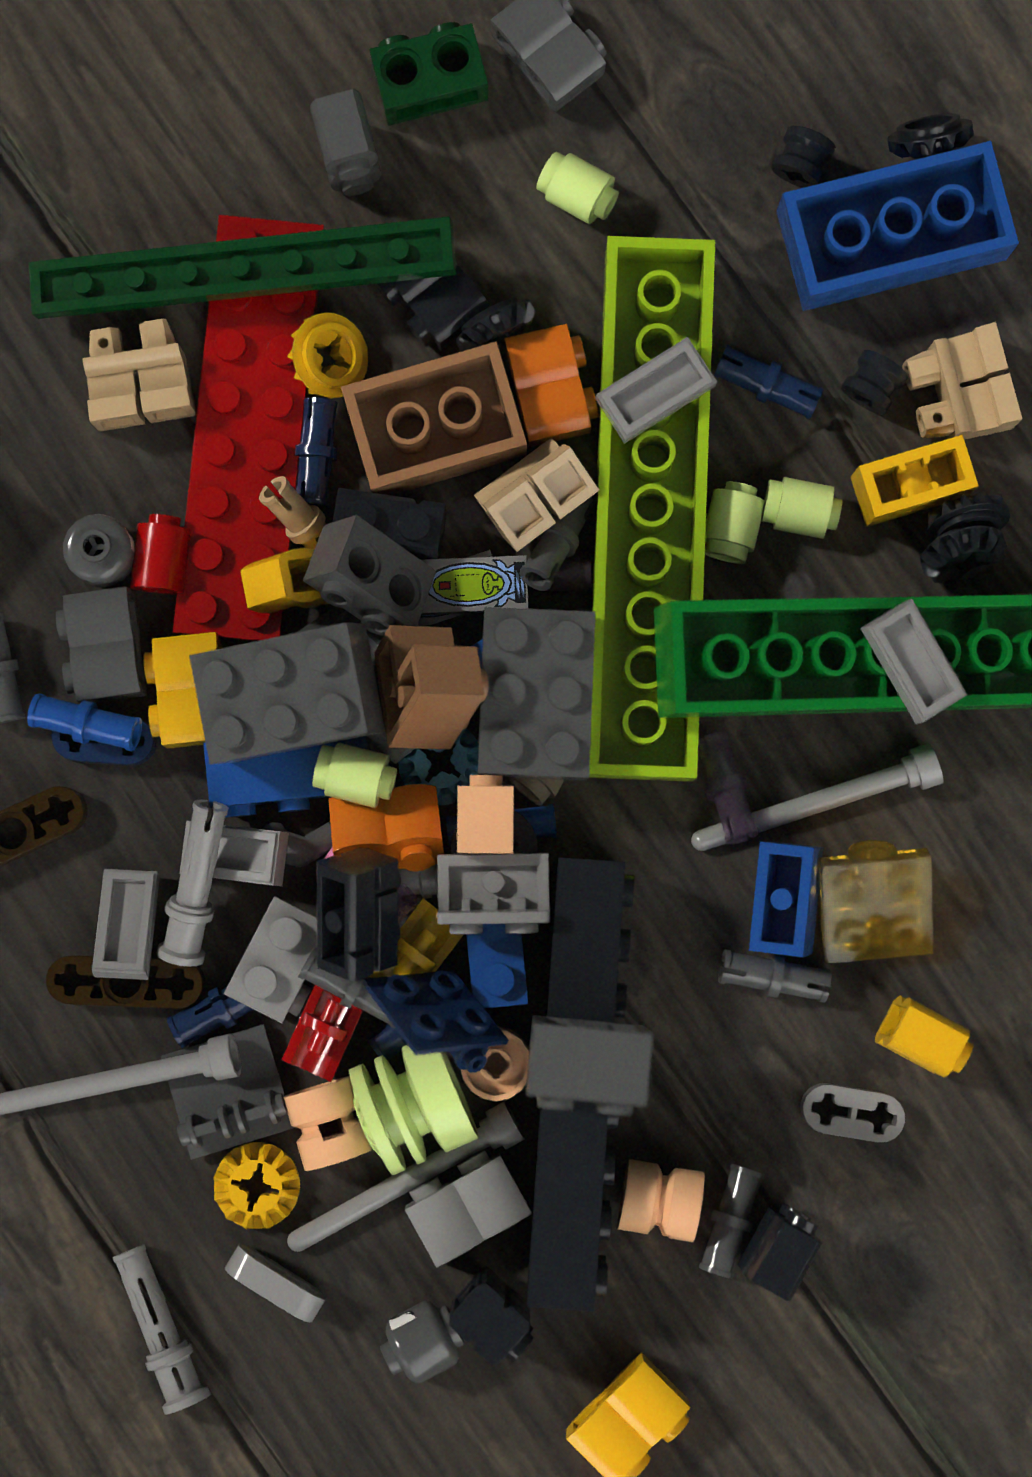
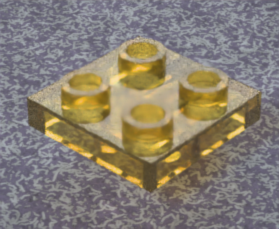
[819,840,933,964]

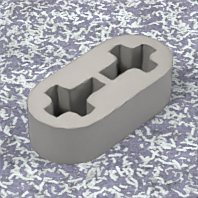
[800,1083,905,1142]
[224,1244,326,1323]

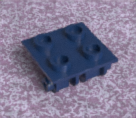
[362,970,509,1073]

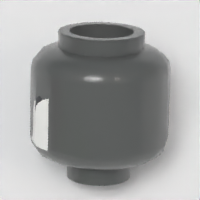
[63,514,135,587]
[380,1301,465,1383]

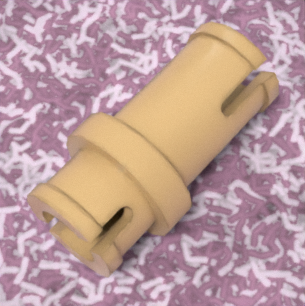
[259,476,327,550]

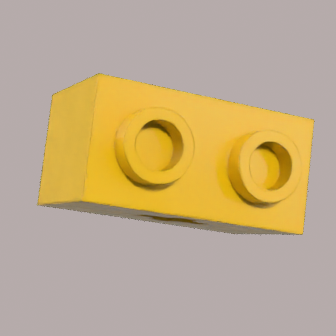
[850,435,979,527]

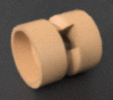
[461,1026,530,1101]
[283,1076,372,1171]
[617,1159,705,1242]

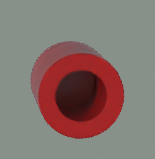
[130,514,191,595]

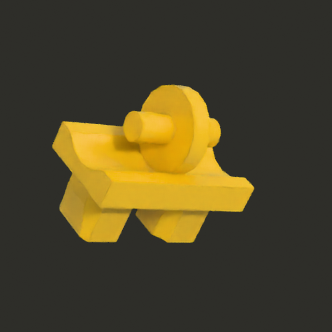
[370,898,464,978]

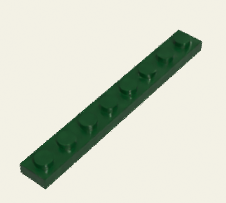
[29,216,457,319]

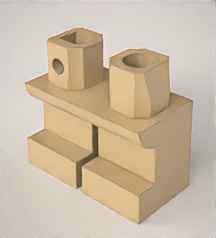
[82,319,197,432]
[902,322,1022,440]
[474,438,599,552]

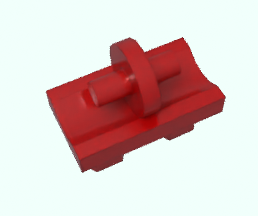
[282,985,363,1082]

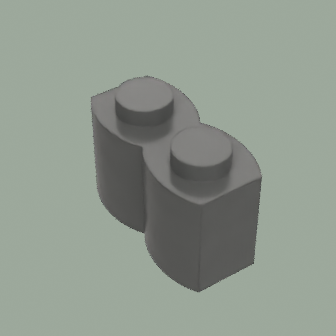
[490,0,607,113]
[310,89,381,196]
[56,586,147,703]

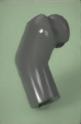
[262,822,332,867]

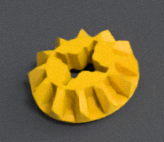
[287,313,368,399]
[214,1142,300,1229]

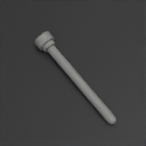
[691,743,943,851]
[0,1034,241,1115]
[287,1101,525,1252]

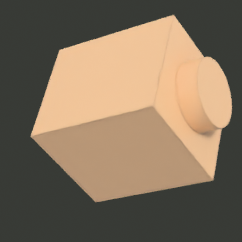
[457,775,514,853]

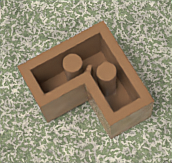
[374,625,488,749]

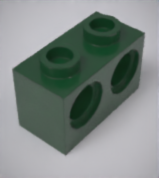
[369,22,489,126]

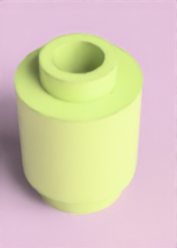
[536,151,619,224]
[761,477,842,539]
[705,481,765,564]
[312,742,397,808]

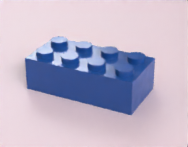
[776,141,1019,311]

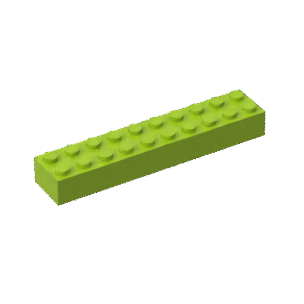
[589,236,715,782]

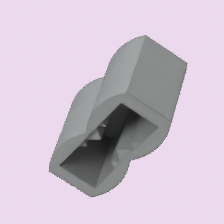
[405,1150,532,1268]

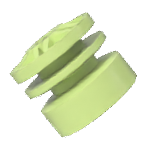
[349,1045,479,1175]

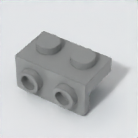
[437,853,550,934]
[224,896,317,1023]

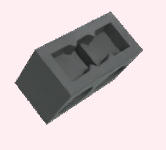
[303,515,436,636]

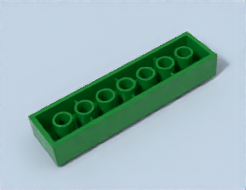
[654,595,1032,718]

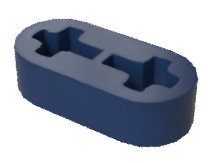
[51,716,157,766]

